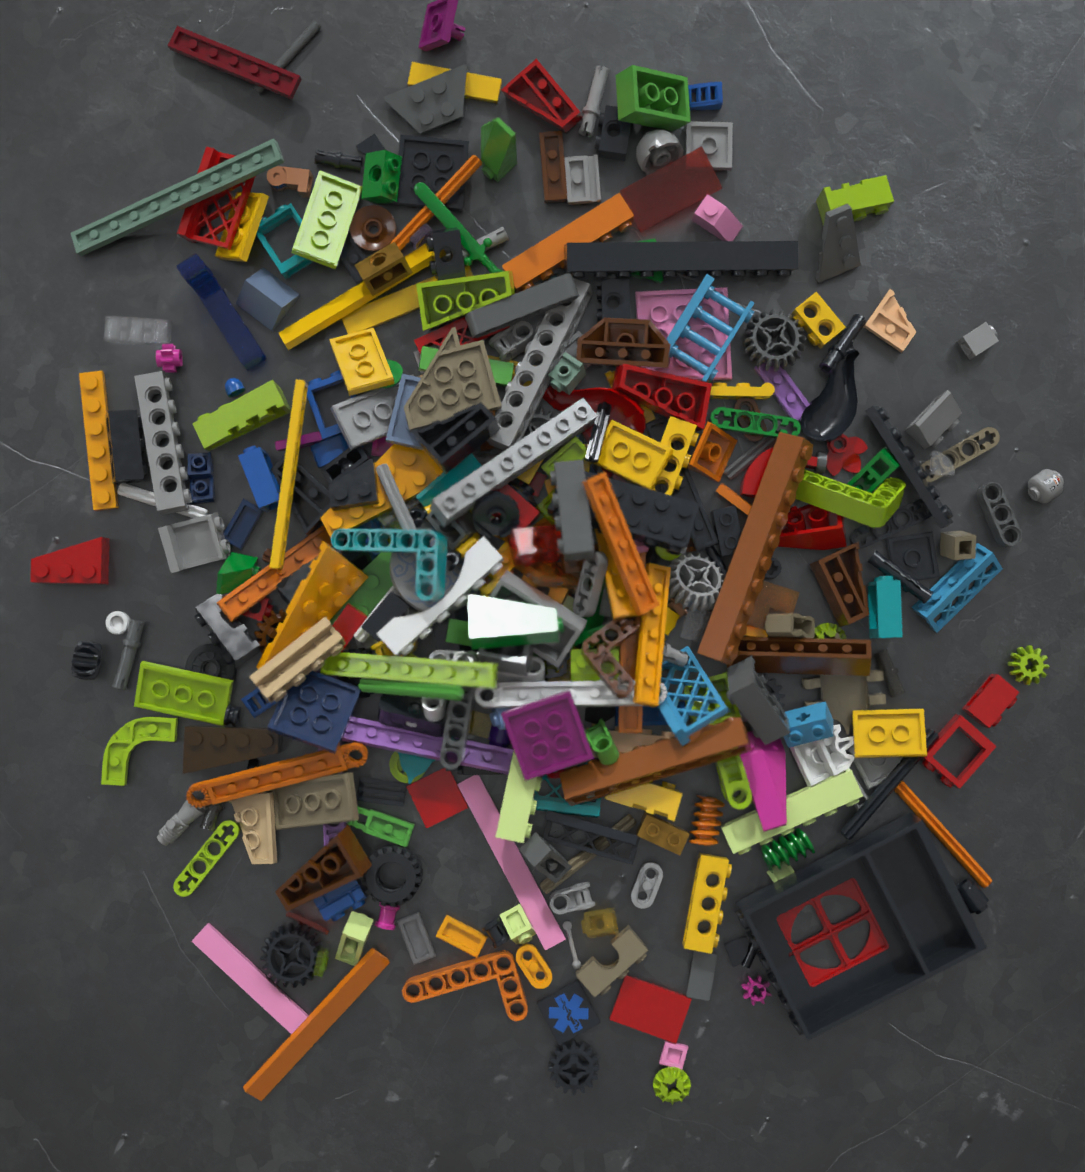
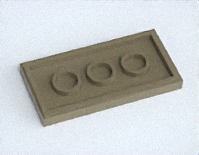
[271,772,359,830]

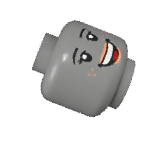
[1028,469,1064,504]

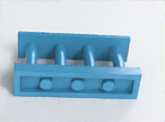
[667,274,755,382]

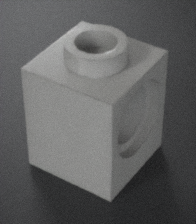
[957,322,999,360]

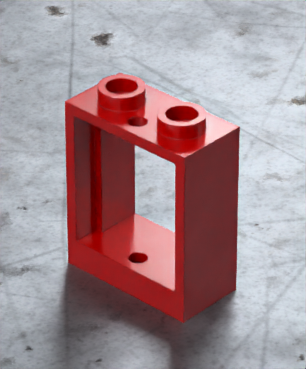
[921,714,997,789]

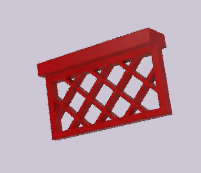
[177,147,256,250]

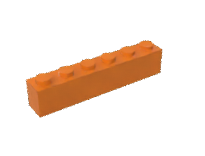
[502,192,634,293]

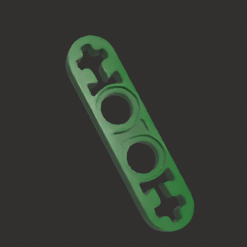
[710,407,801,438]

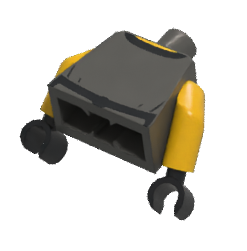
[410,504,480,571]

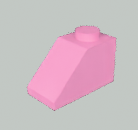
[692,194,743,241]

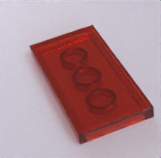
[619,146,723,233]

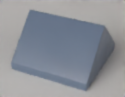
[235,267,300,332]

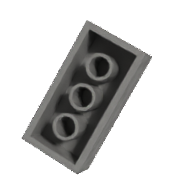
[489,570,587,667]

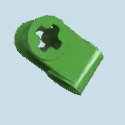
[584,718,619,765]

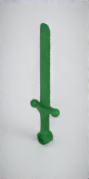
[414,182,504,273]

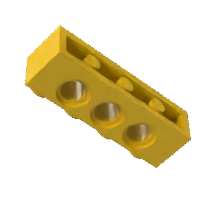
[653,416,699,496]
[682,852,732,954]

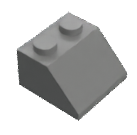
[905,390,962,449]

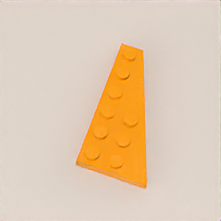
[321,444,443,538]
[256,541,368,669]

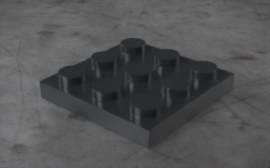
[394,134,469,211]

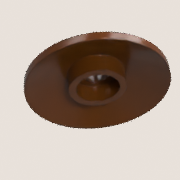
[350,205,396,251]

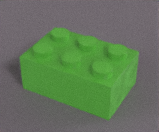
[616,65,691,131]

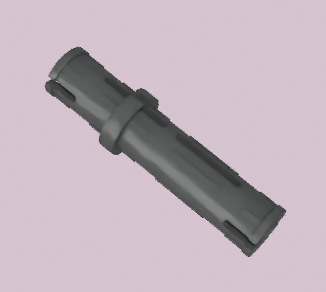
[112,619,145,690]

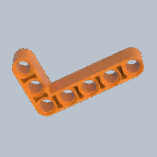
[402,950,528,1021]

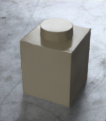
[940,531,976,560]

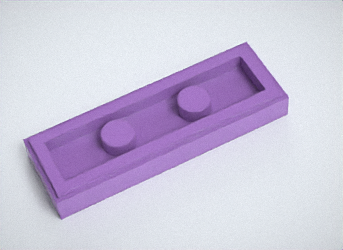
[754,354,810,421]

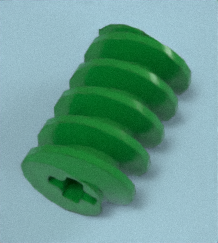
[761,828,815,873]

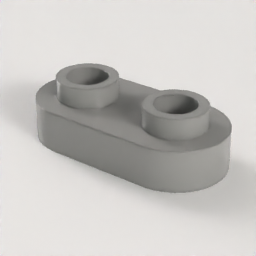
[631,862,663,909]

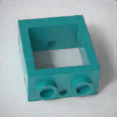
[256,203,314,280]
[867,576,903,639]

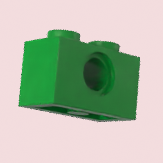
[361,150,402,205]

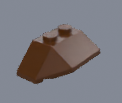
[576,318,671,369]

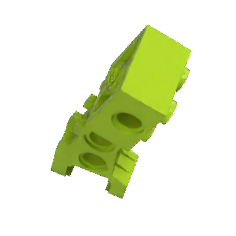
[682,672,752,809]

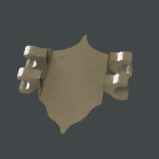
[801,633,886,734]

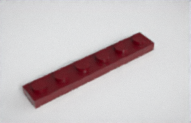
[167,26,302,100]

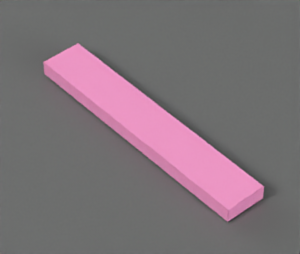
[192,923,309,1034]

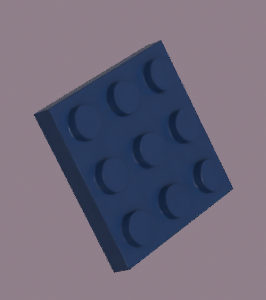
[268,670,362,754]

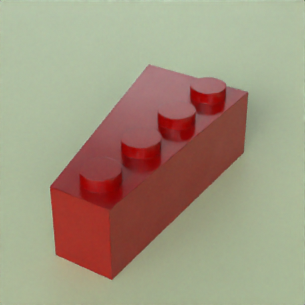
[612,363,712,432]

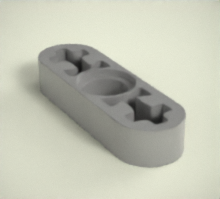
[573,551,608,617]

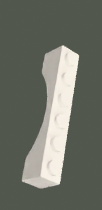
[377,536,504,656]

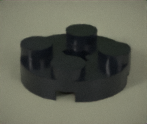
[472,491,520,538]

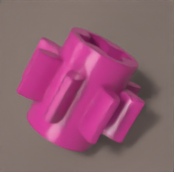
[156,344,183,373]
[741,974,771,1005]

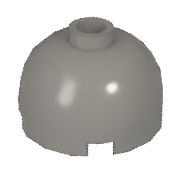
[636,130,683,176]

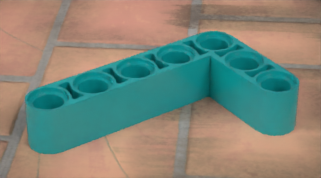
[331,529,447,602]

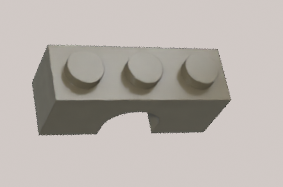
[576,925,648,997]

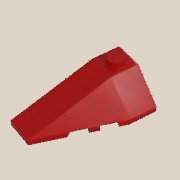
[778,504,847,550]

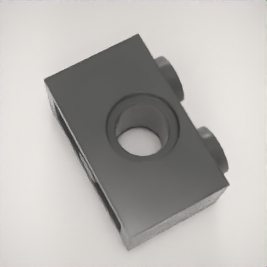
[519,832,572,884]

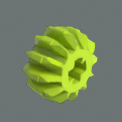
[1007,645,1050,685]

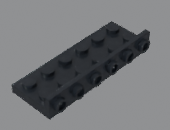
[548,471,700,555]

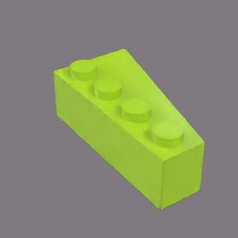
[416,271,515,331]
[192,379,291,451]

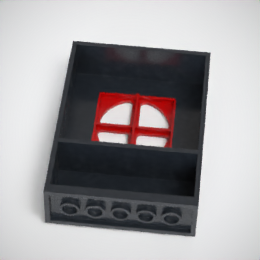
[735,813,987,1041]

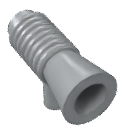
[157,799,206,846]

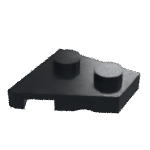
[329,459,379,511]

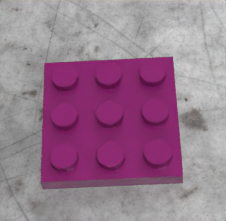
[501,689,594,781]

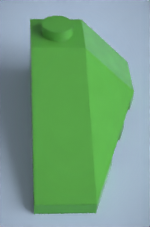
[481,117,517,182]

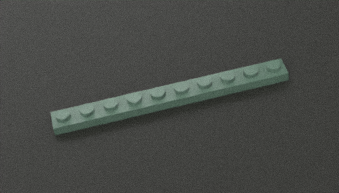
[70,139,284,256]

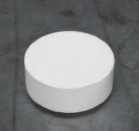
[106,611,130,635]

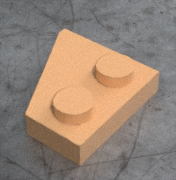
[864,289,916,353]

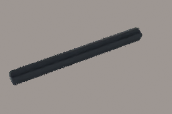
[840,729,939,840]

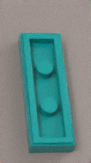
[416,453,482,507]

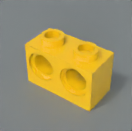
[792,292,846,349]

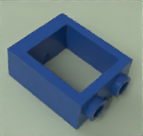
[307,370,358,440]
[238,446,281,512]

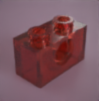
[508,525,562,566]

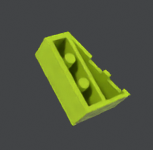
[816,175,894,226]

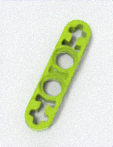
[173,819,241,897]

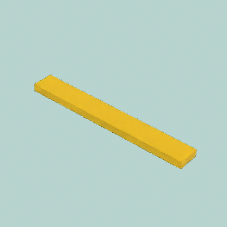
[279,244,447,350]
[270,379,308,570]

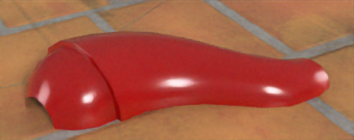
[543,386,646,434]

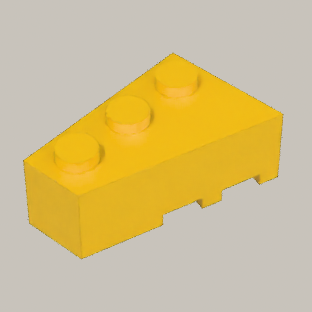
[604,781,682,821]

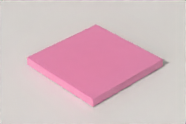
[635,287,732,381]

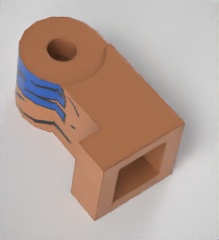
[267,166,313,198]

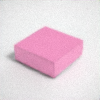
[659,1040,688,1069]

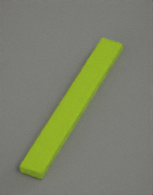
[320,652,498,688]

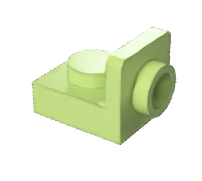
[500,904,536,944]

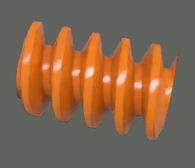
[688,795,725,846]

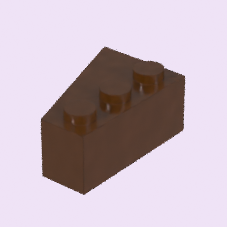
[810,541,869,627]

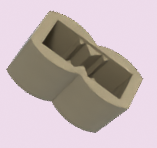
[765,613,815,638]

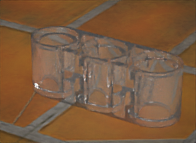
[103,316,172,346]

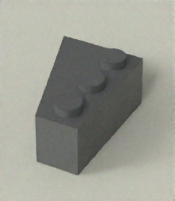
[727,656,790,745]

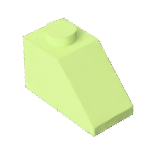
[335,911,374,966]

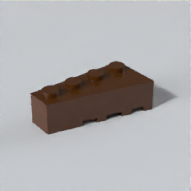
[275,825,372,912]

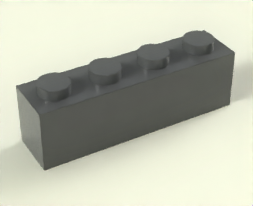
[550,460,594,561]

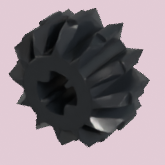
[71,641,102,680]

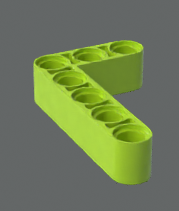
[796,469,906,528]

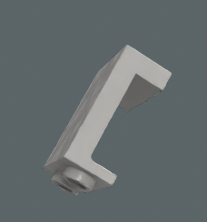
[158,512,231,573]

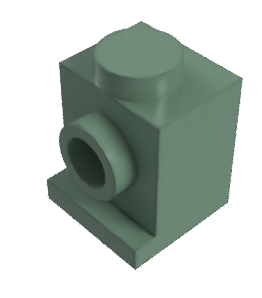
[548,352,587,395]

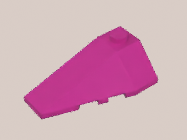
[740,731,787,832]

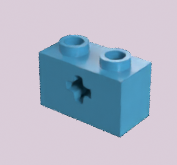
[783,701,834,748]

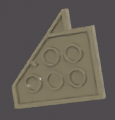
[404,327,502,432]

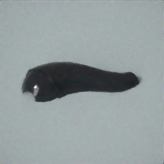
[800,343,859,442]

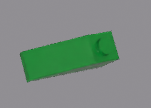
[847,447,900,493]

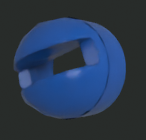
[225,378,245,398]

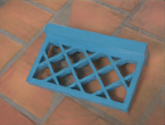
[658,646,729,746]

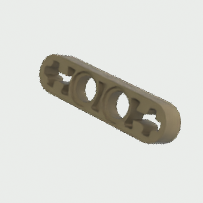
[921,427,1000,483]

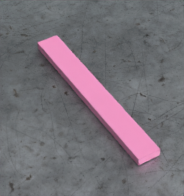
[457,775,566,950]

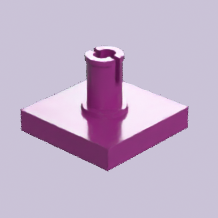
[418,0,465,52]

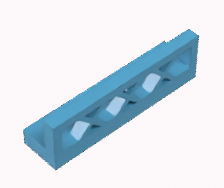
[912,543,1003,633]

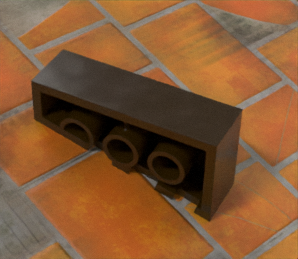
[183,726,283,774]

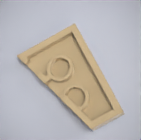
[229,792,277,864]

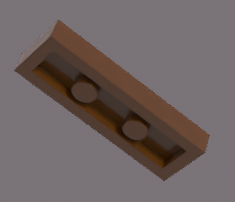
[539,131,568,203]

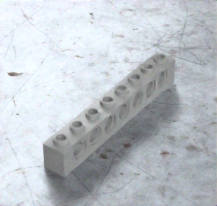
[487,278,593,451]
[430,398,597,527]

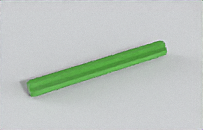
[358,678,464,700]

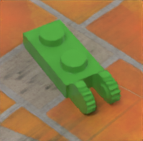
[346,805,415,847]

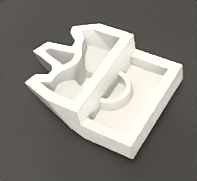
[790,724,854,786]

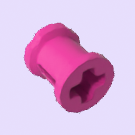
[374,903,400,930]

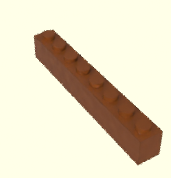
[559,717,752,806]

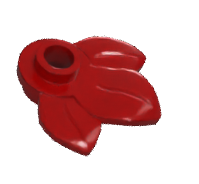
[826,434,868,476]

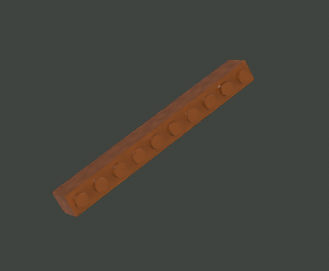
[697,432,813,666]

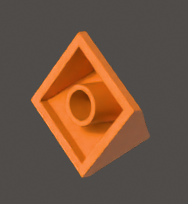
[687,422,738,482]

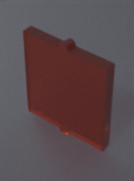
[286,911,329,935]

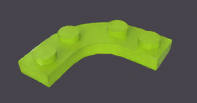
[101,717,178,786]

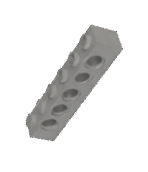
[134,371,192,515]

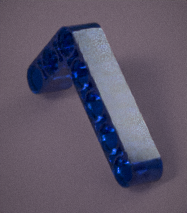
[176,253,267,371]

